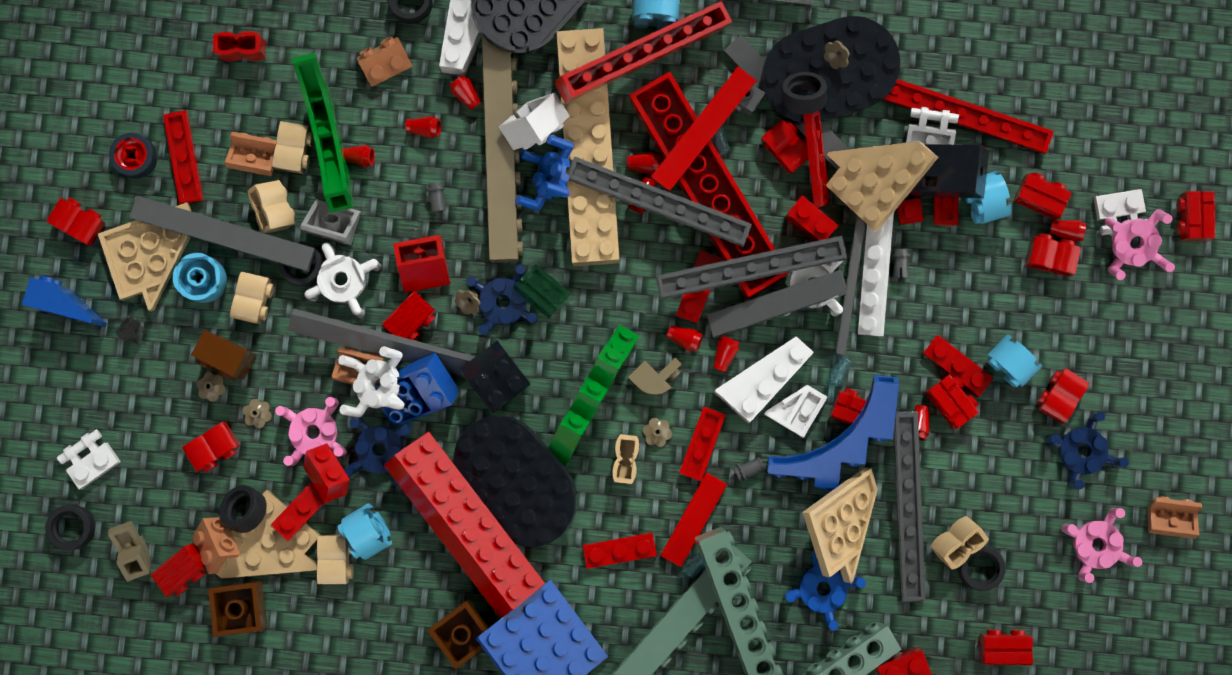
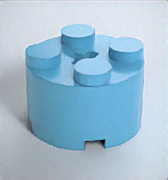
[632,0,680,30]
[965,171,1012,224]
[173,253,227,303]
[986,334,1043,387]
[338,504,392,560]

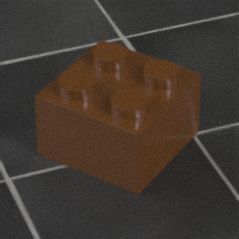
[191,330,257,381]
[208,581,267,637]
[427,599,489,670]

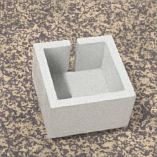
[499,93,570,150]

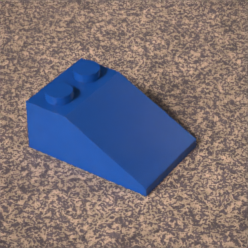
[22,275,107,327]

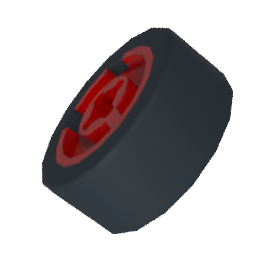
[109,132,158,179]

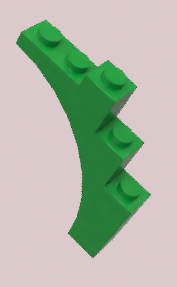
[292,53,353,213]
[548,325,639,467]

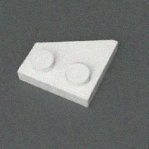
[764,385,827,438]

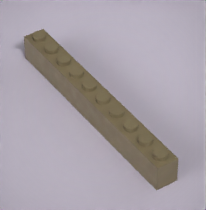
[482,36,523,263]

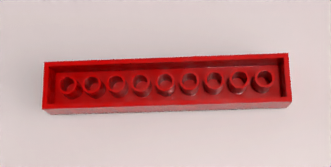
[629,72,789,300]

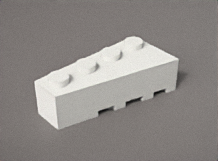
[439,0,482,76]
[713,337,814,423]

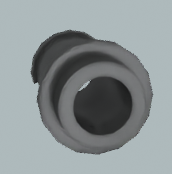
[426,182,446,212]
[891,249,910,278]
[733,457,765,482]

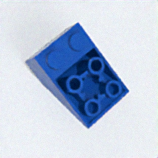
[375,353,460,427]

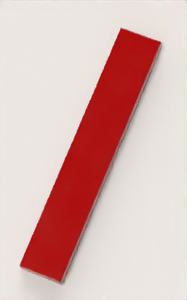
[651,66,757,192]

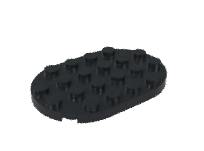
[470,0,585,54]
[762,16,900,124]
[453,416,577,547]

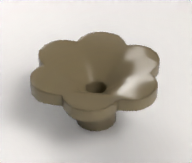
[824,41,850,69]
[454,290,481,314]
[196,372,226,402]
[243,399,272,428]
[643,418,672,447]

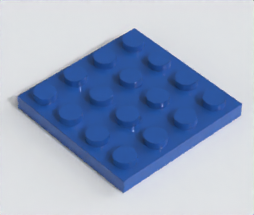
[475,580,608,675]

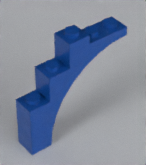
[768,375,899,491]

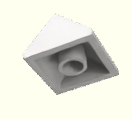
[300,199,361,246]

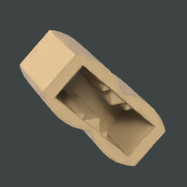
[272,121,314,174]
[248,180,295,234]
[230,272,274,325]
[613,434,639,484]
[930,516,988,569]
[317,535,353,584]

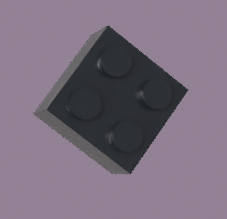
[460,340,531,413]

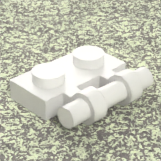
[906,107,959,145]
[1093,189,1148,236]
[57,429,121,489]

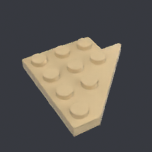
[826,141,939,231]
[98,203,192,311]
[802,468,878,583]
[216,490,320,579]

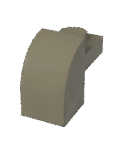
[628,358,682,396]
[108,521,151,582]

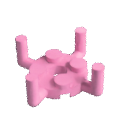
[1105,209,1175,280]
[275,397,347,466]
[1061,508,1142,583]

